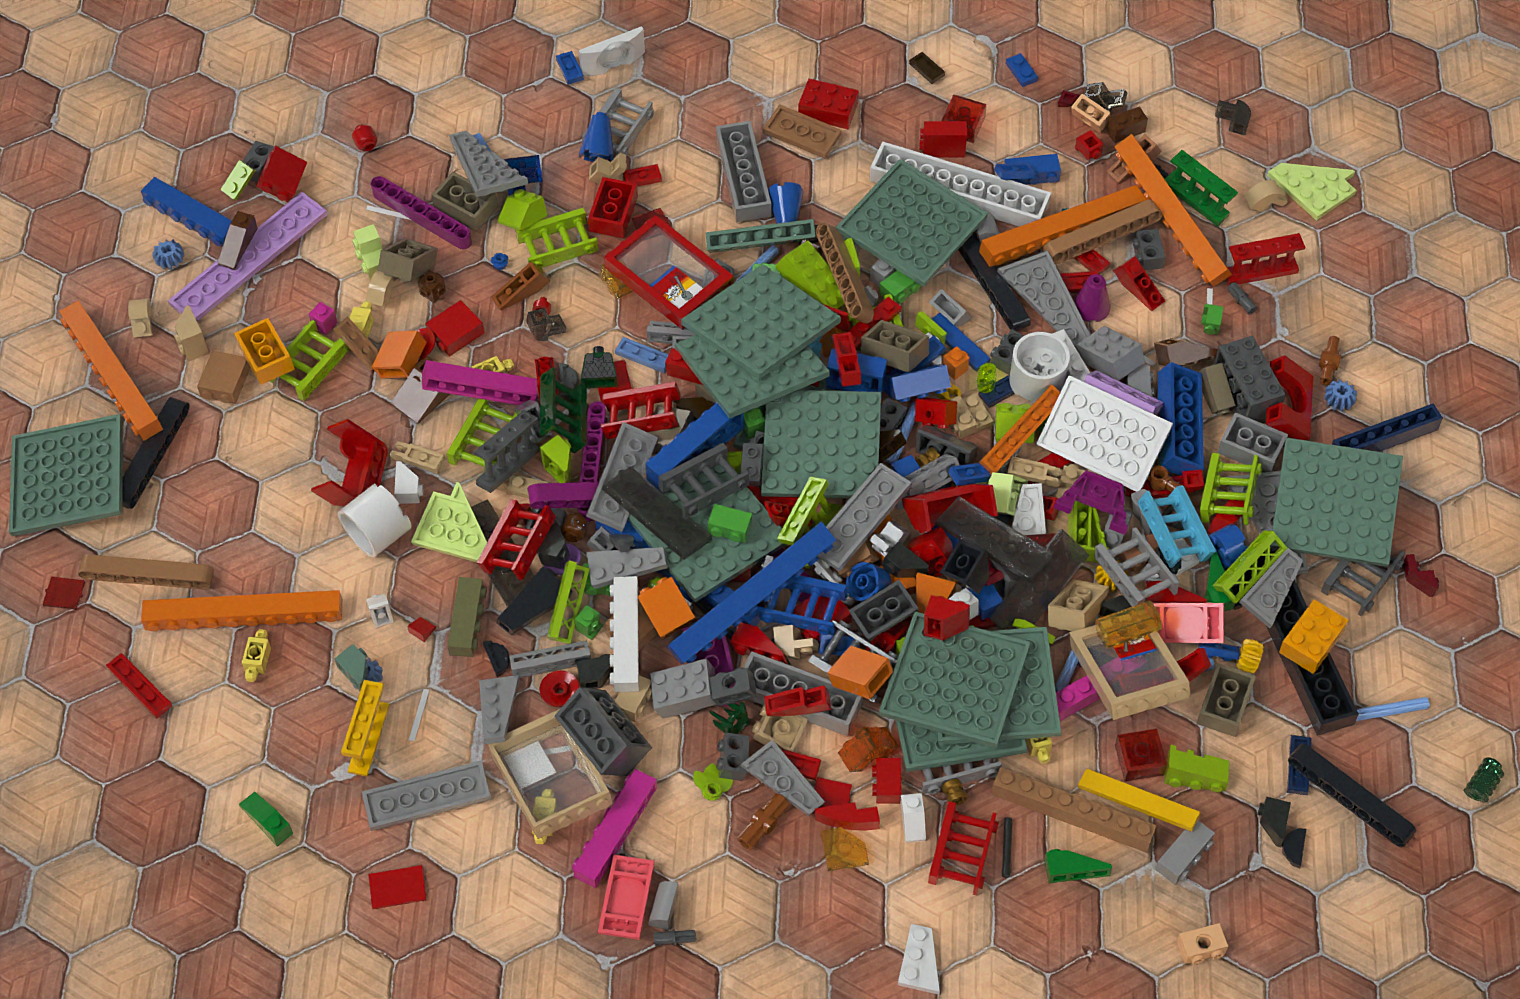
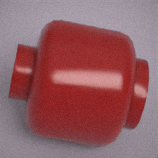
[352,124,378,152]

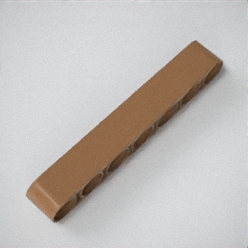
[1043,199,1162,264]
[816,222,874,324]
[78,555,214,590]

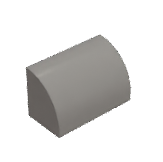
[976,210,1000,242]
[929,289,972,327]
[648,881,679,930]

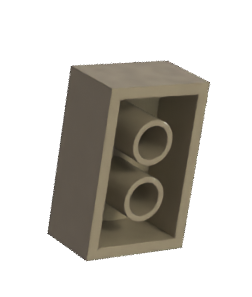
[432,172,498,231]
[378,238,438,282]
[861,320,929,372]
[1197,663,1256,737]

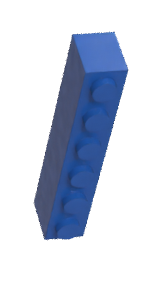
[141,177,232,247]

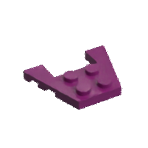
[1053,470,1128,535]

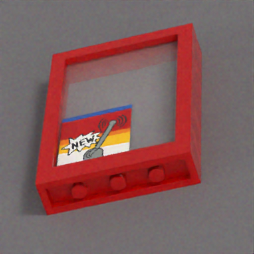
[604,215,734,330]

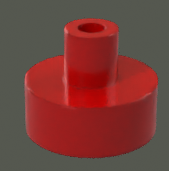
[532,297,551,316]

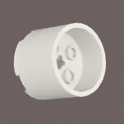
[1009,332,1070,403]
[337,483,411,558]

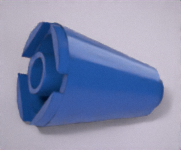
[579,112,614,162]
[768,182,804,224]

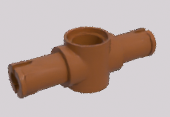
[1319,336,1341,386]
[1147,466,1187,492]

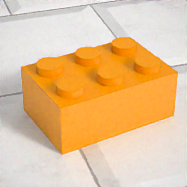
[234,318,295,385]
[1279,599,1349,674]

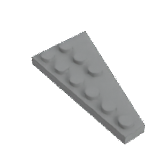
[449,131,528,197]
[997,251,1090,351]
[1227,471,1308,575]

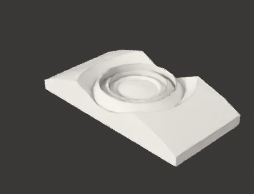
[579,26,645,76]

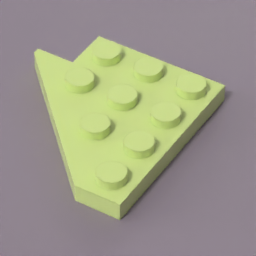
[1267,163,1357,221]
[411,482,487,563]

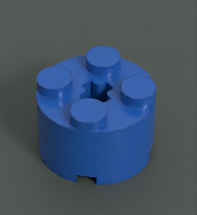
[1209,524,1249,570]
[846,562,892,602]

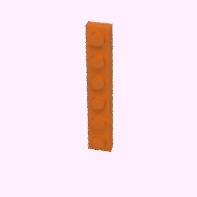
[979,385,1061,474]

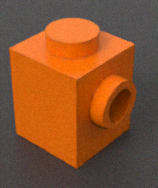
[942,346,969,380]

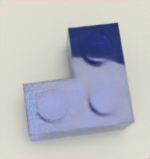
[504,155,543,196]

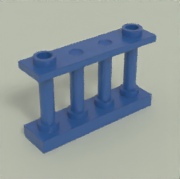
[757,575,848,635]

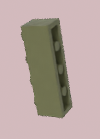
[447,577,487,657]

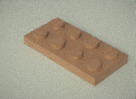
[763,104,841,159]

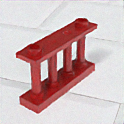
[1226,233,1306,286]
[601,381,681,439]
[477,499,556,580]
[928,801,999,896]

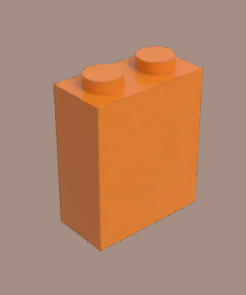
[372,330,426,378]
[637,577,696,640]
[827,646,893,699]

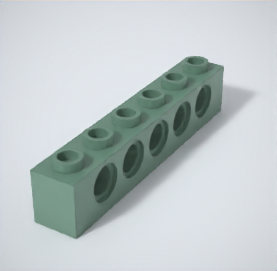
[705,219,817,253]

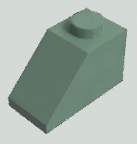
[334,644,368,691]

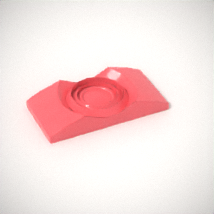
[1144,603,1224,643]
[598,855,655,940]

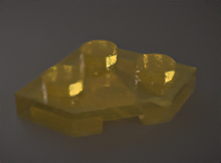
[821,827,869,871]

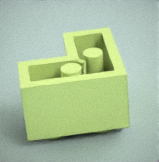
[352,224,382,279]
[988,472,1028,516]

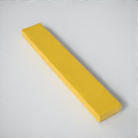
[1078,768,1200,832]

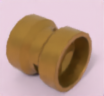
[915,447,940,468]
[941,779,968,806]

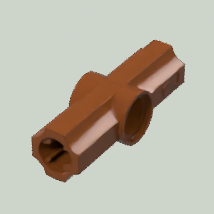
[737,793,790,850]

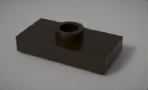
[909,52,945,84]

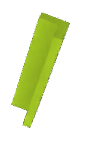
[1212,530,1287,603]
[547,560,590,644]

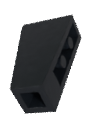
[496,567,573,635]

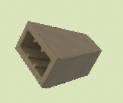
[1198,363,1235,415]

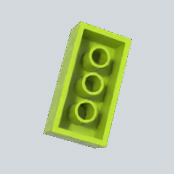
[775,240,846,310]

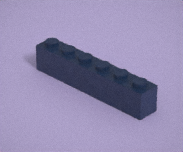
[1331,403,1443,452]

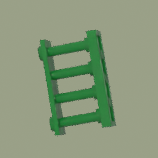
[1165,150,1238,227]

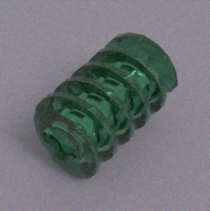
[1463,757,1505,803]

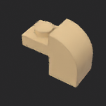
[589,153,627,184]
[1244,180,1288,212]
[366,270,400,307]
[128,298,153,338]
[773,625,819,660]

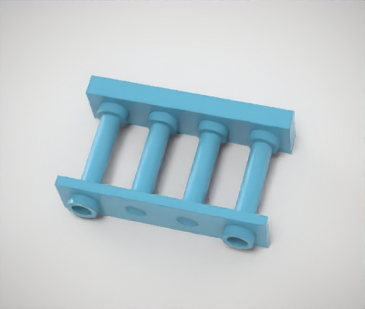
[1137,486,1216,568]

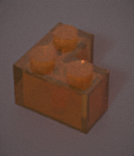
[838,726,899,772]

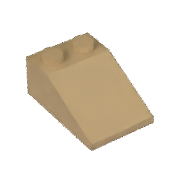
[1048,579,1109,631]

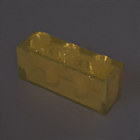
[1095,600,1162,649]

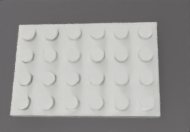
[1036,375,1173,492]

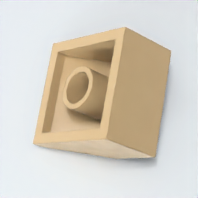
[174,305,209,361]

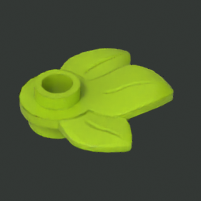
[693,763,733,801]

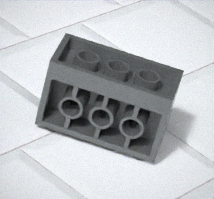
[1214,336,1286,424]
[555,687,653,776]

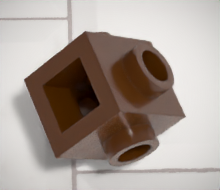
[418,270,446,303]

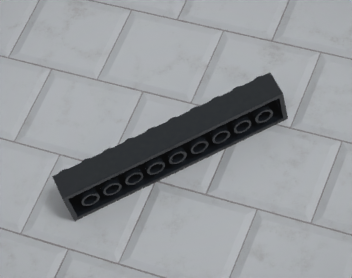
[1244,546,1359,736]

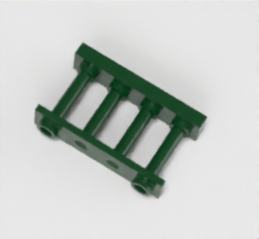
[540,367,587,454]

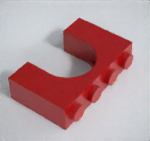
[1266,355,1313,440]

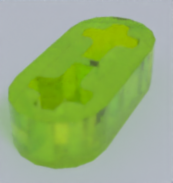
[977,363,997,393]

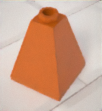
[916,573,956,614]

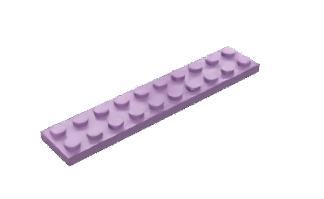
[168,192,328,322]

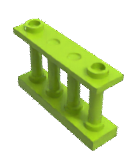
[515,208,598,268]
[269,320,350,401]
[447,399,517,470]
[1200,453,1262,525]
[777,477,842,569]

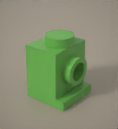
[1201,304,1223,335]
[575,605,604,640]

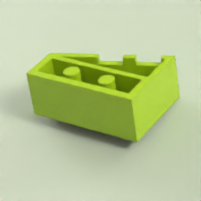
[1066,501,1109,563]
[1164,744,1229,792]

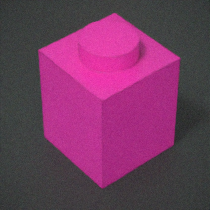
[309,302,338,335]

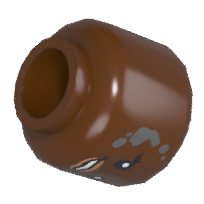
[561,513,588,542]

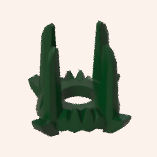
[709,702,750,734]

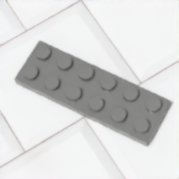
[586,422,658,532]
[817,463,912,572]
[362,761,491,831]

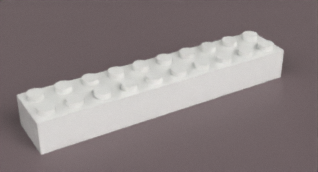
[870,141,1051,226]

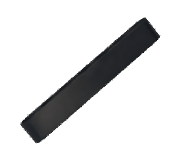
[958,233,1031,331]
[122,397,190,509]
[1288,744,1416,847]

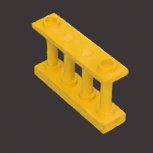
[341,680,390,777]

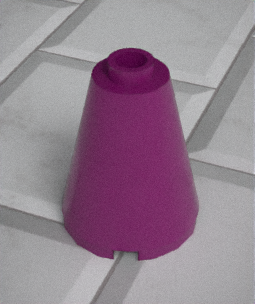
[1074,274,1111,322]

